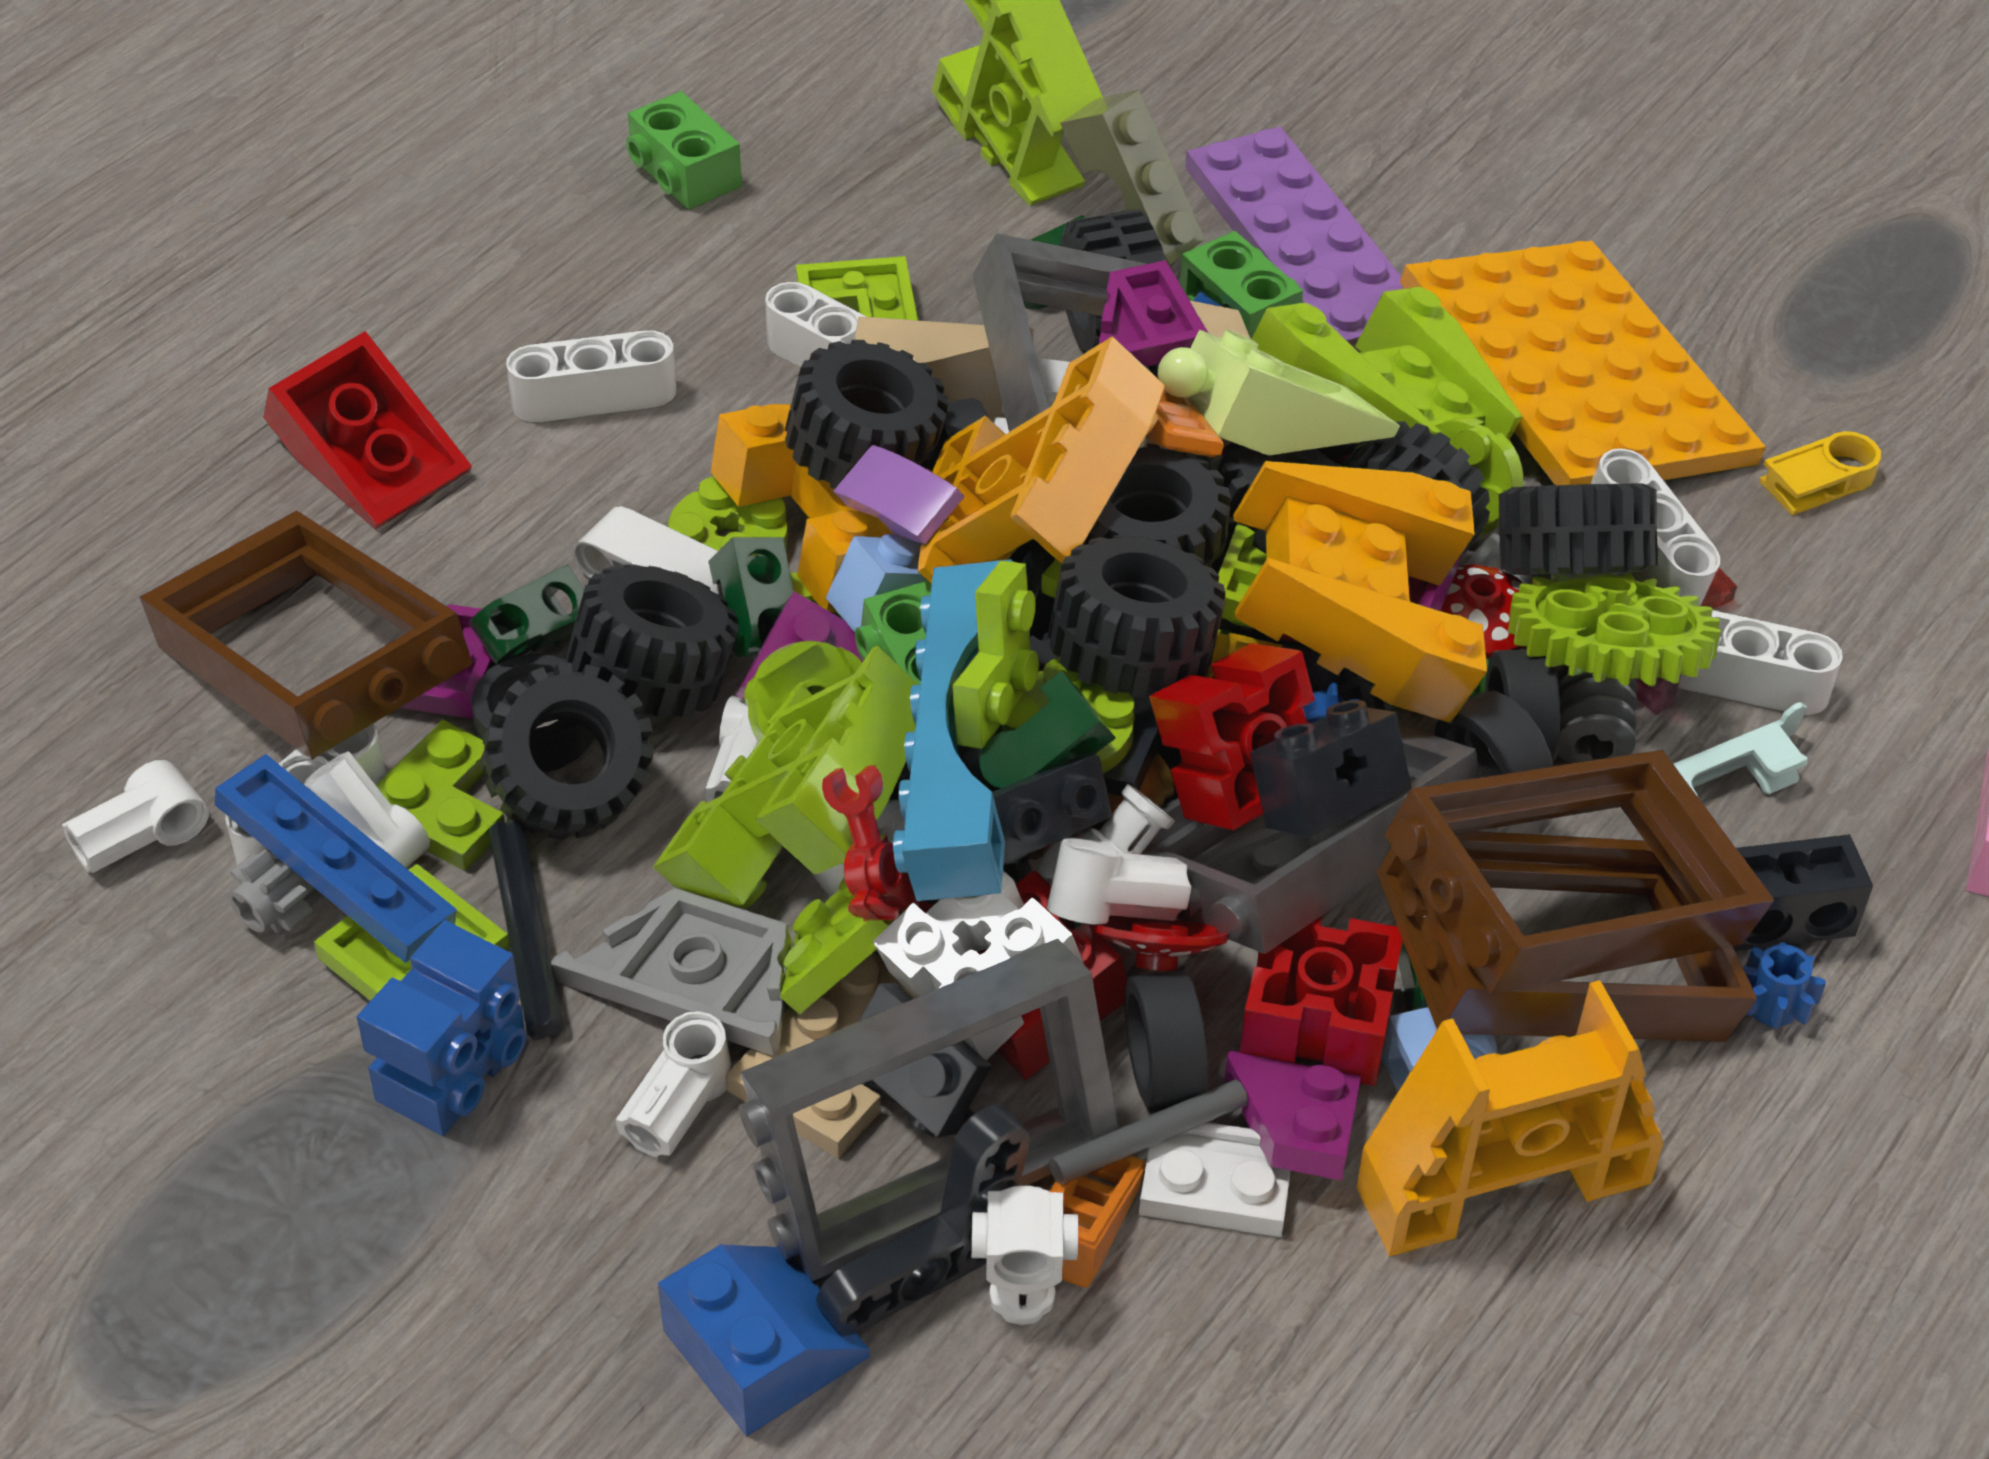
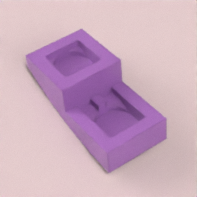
[833,445,964,544]

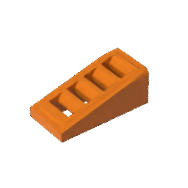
[1144,390,1224,457]
[1049,1156,1147,1288]

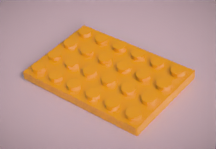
[1400,241,1766,485]

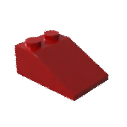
[263,331,472,530]

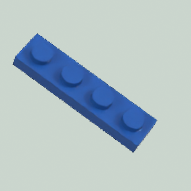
[215,754,457,963]

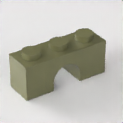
[1060,90,1205,265]

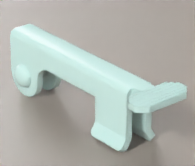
[1674,702,1808,796]

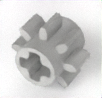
[228,849,314,934]

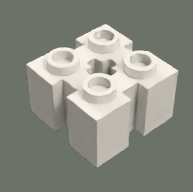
[873,871,1084,1060]

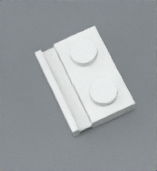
[1139,1122,1290,1237]

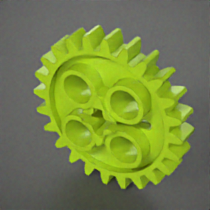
[1508,572,1721,686]

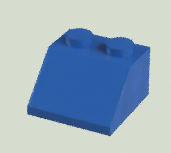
[658,1244,870,1437]

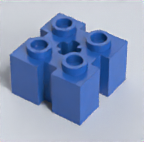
[356,919,527,1136]

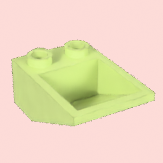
[1158,329,1400,455]

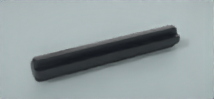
[489,818,564,1040]

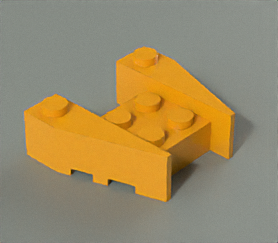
[918,336,1165,584]
[710,404,932,613]
[1234,461,1487,723]
[1356,980,1664,1257]

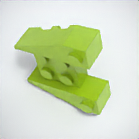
[931,0,1103,206]
[1251,287,1523,445]
[653,645,918,910]

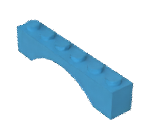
[893,559,1012,901]

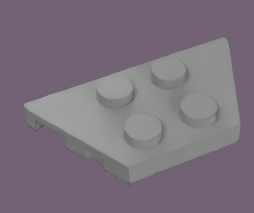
[551,888,792,1056]

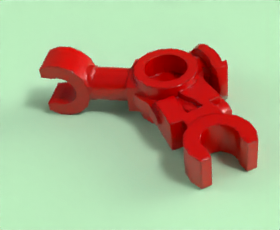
[822,765,934,922]

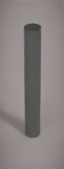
[1049,1079,1248,1185]

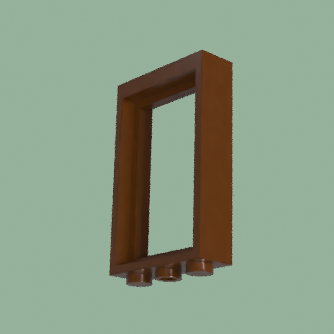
[139,510,473,760]
[1384,750,1775,995]
[1377,831,1757,1042]

